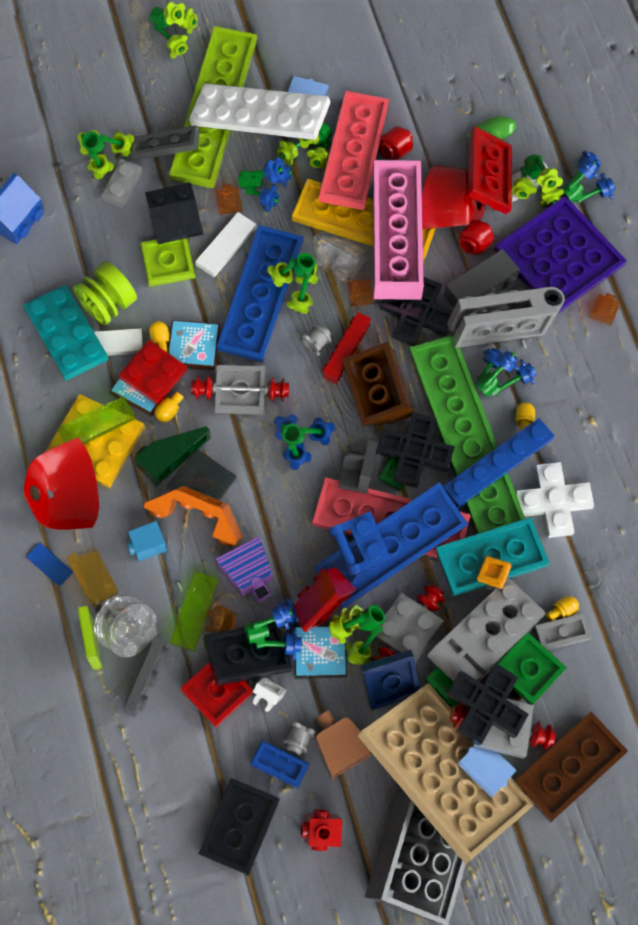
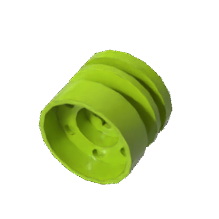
[73,261,137,326]

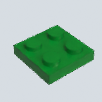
[498,632,567,705]

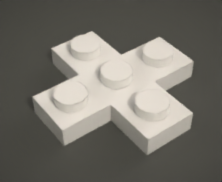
[516,462,594,538]

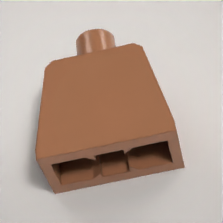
[315,711,373,780]

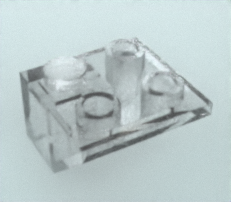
[313,234,368,283]

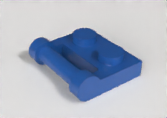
[328,511,391,576]

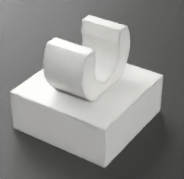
[253,677,287,712]

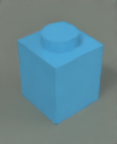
[126,521,167,562]

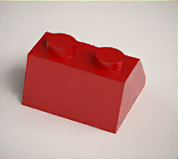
[293,567,356,632]

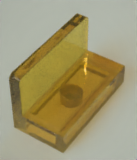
[66,550,118,607]

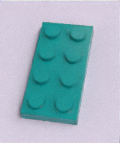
[23,284,109,381]
[435,517,550,597]

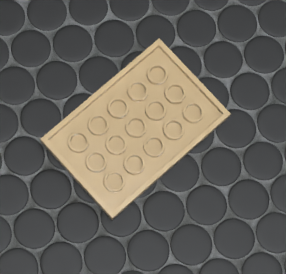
[358,683,535,864]

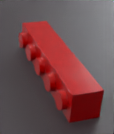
[322,312,371,384]

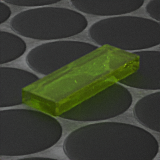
[57,396,136,444]
[170,571,219,652]

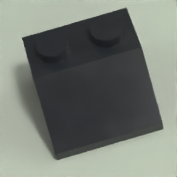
[145,182,203,245]

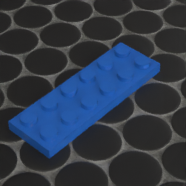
[217,225,303,363]
[313,482,468,609]

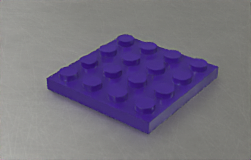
[494,196,627,314]

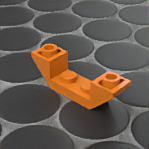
[143,486,243,547]

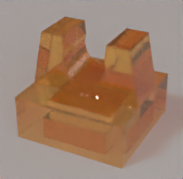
[215,184,242,215]
[347,279,374,307]
[589,293,621,325]
[204,606,237,633]

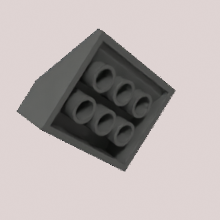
[365,792,466,925]

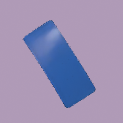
[27,543,73,586]

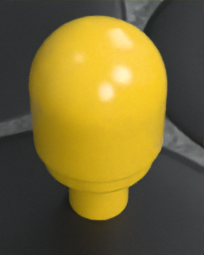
[149,321,170,353]
[154,392,184,423]
[515,402,535,431]
[546,596,579,622]

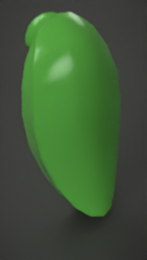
[467,116,516,142]

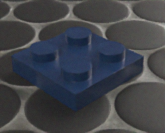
[361,649,420,710]

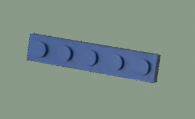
[443,418,555,508]

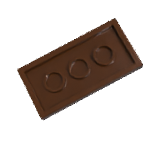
[515,711,628,823]

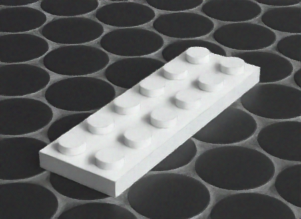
[189,83,330,140]

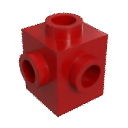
[300,809,342,851]

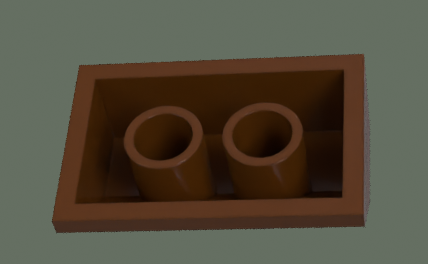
[342,342,414,426]

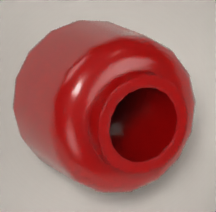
[379,126,413,160]
[459,220,494,255]

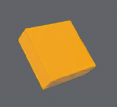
[477,556,511,589]

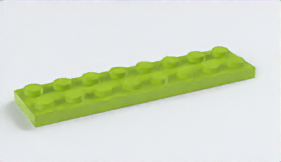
[169,26,257,189]

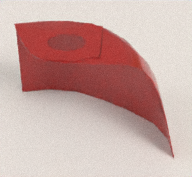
[422,165,485,229]
[23,437,100,530]

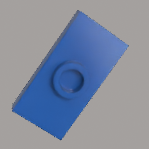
[250,740,310,789]

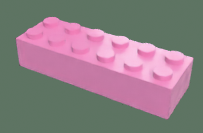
[373,160,424,300]

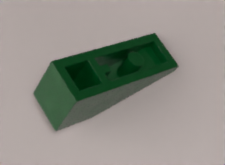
[134,426,211,487]

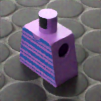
[216,536,273,602]

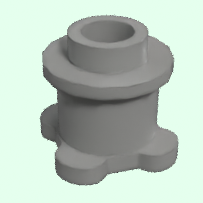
[301,325,331,357]
[283,721,315,756]

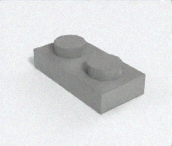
[102,159,142,208]
[534,613,592,651]

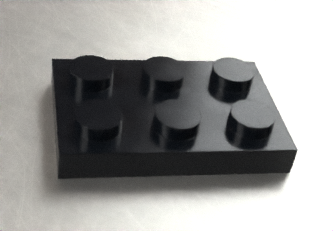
[203,622,293,686]
[198,778,280,876]

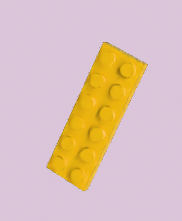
[292,178,436,263]

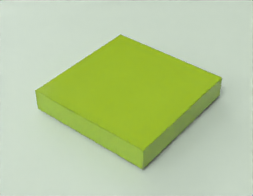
[140,238,195,287]
[77,606,103,670]

